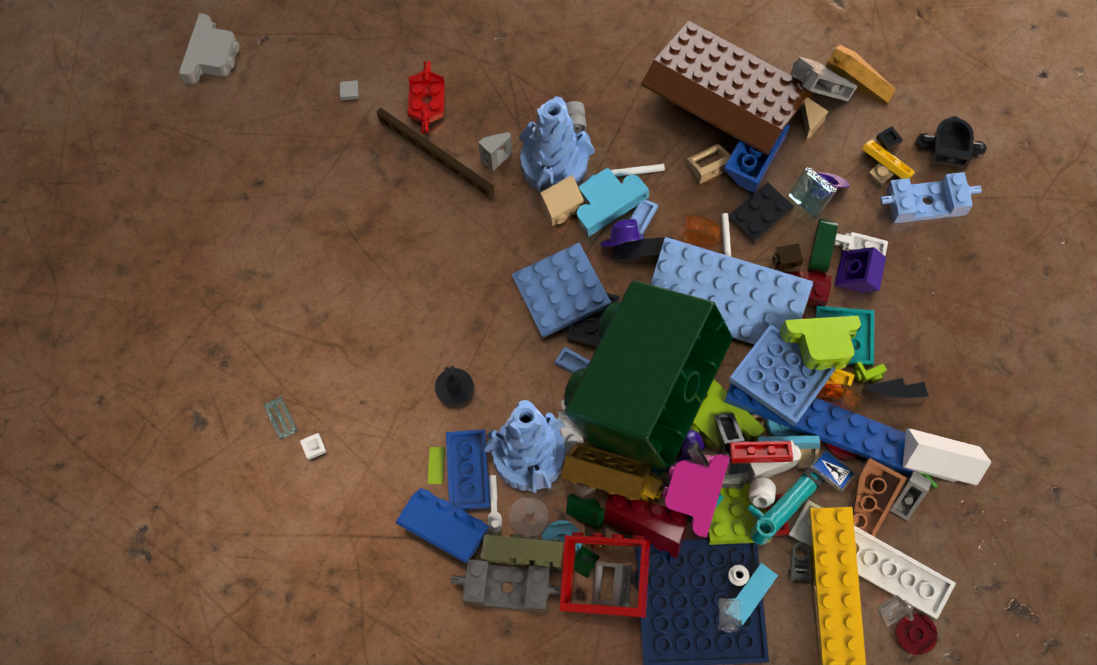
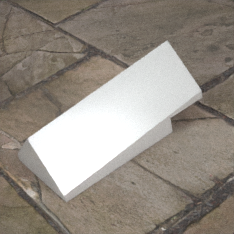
[903,428,992,486]

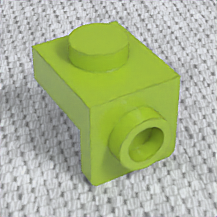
[853,361,887,385]

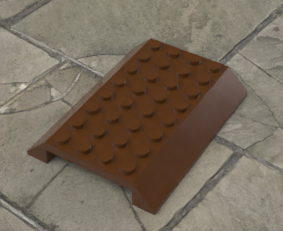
[641,21,815,155]

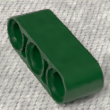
[808,219,838,272]

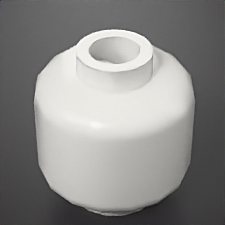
[748,478,776,508]

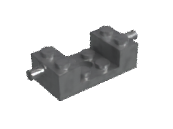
[451,560,561,613]

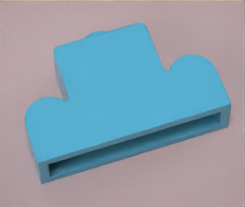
[577,168,649,237]

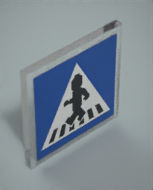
[809,448,856,493]

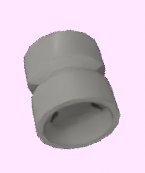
[566,101,587,134]

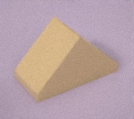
[801,98,828,138]

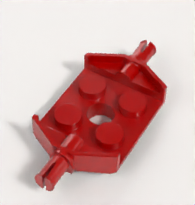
[407,61,445,134]

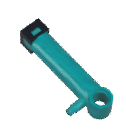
[747,464,827,545]

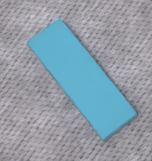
[758,436,820,449]
[725,563,778,626]

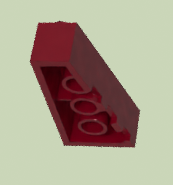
[604,494,689,559]

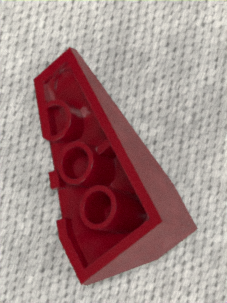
[784,271,832,308]

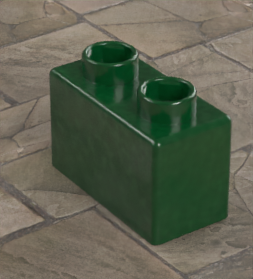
[564,281,733,471]

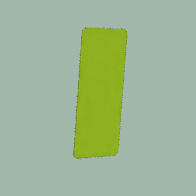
[427,447,445,484]

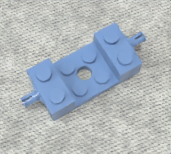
[880,172,982,223]

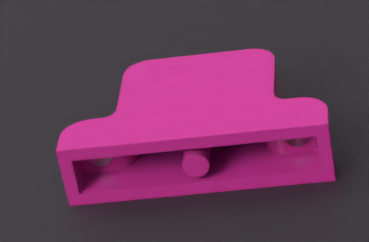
[662,454,730,538]

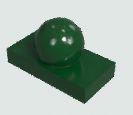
[566,494,605,529]

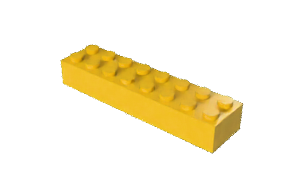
[808,507,866,665]

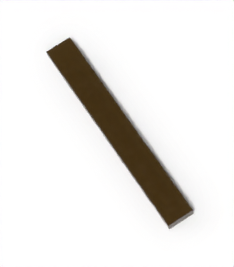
[377,107,495,198]

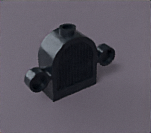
[915,116,987,167]

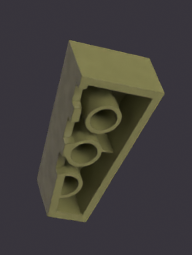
[481,532,564,571]

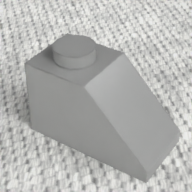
[890,471,932,521]

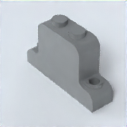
[179,13,240,84]
[790,57,858,101]

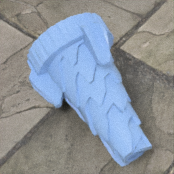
[519,96,595,192]
[484,400,566,493]

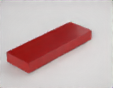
[729,441,794,463]

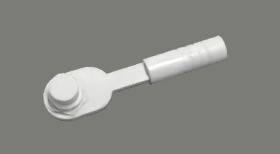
[488,475,502,532]

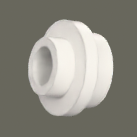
[728,565,749,586]

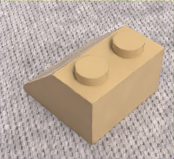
[540,175,584,226]

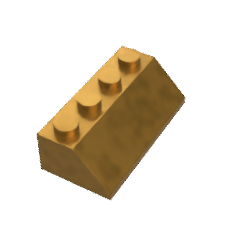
[561,442,652,500]

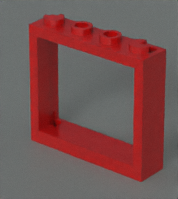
[559,532,650,618]

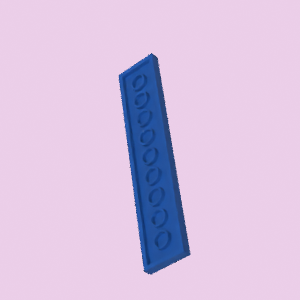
[724,368,914,476]

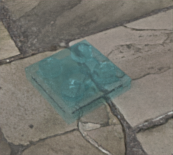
[788,166,837,218]

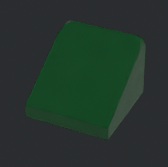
[574,546,600,578]

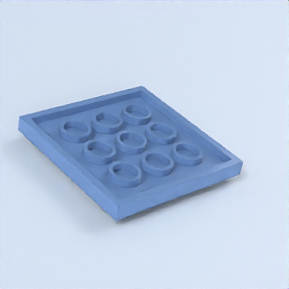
[512,243,611,338]
[728,324,836,427]

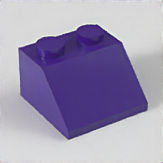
[835,247,886,293]

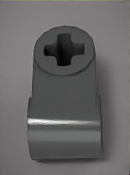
[788,542,812,583]

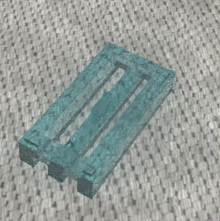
[263,396,298,440]

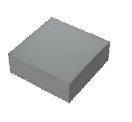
[340,80,359,100]

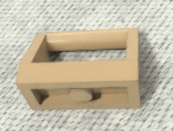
[686,144,731,184]

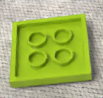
[708,484,771,545]

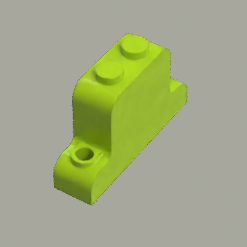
[779,316,861,371]
[691,380,766,452]

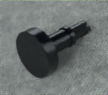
[435,366,474,408]

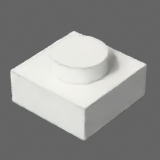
[300,433,326,460]

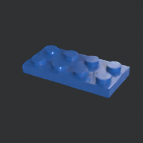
[446,429,490,510]

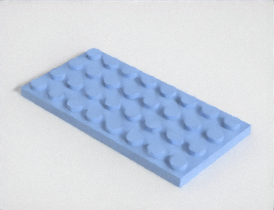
[651,237,813,344]

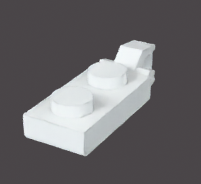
[834,232,888,256]
[558,400,584,454]

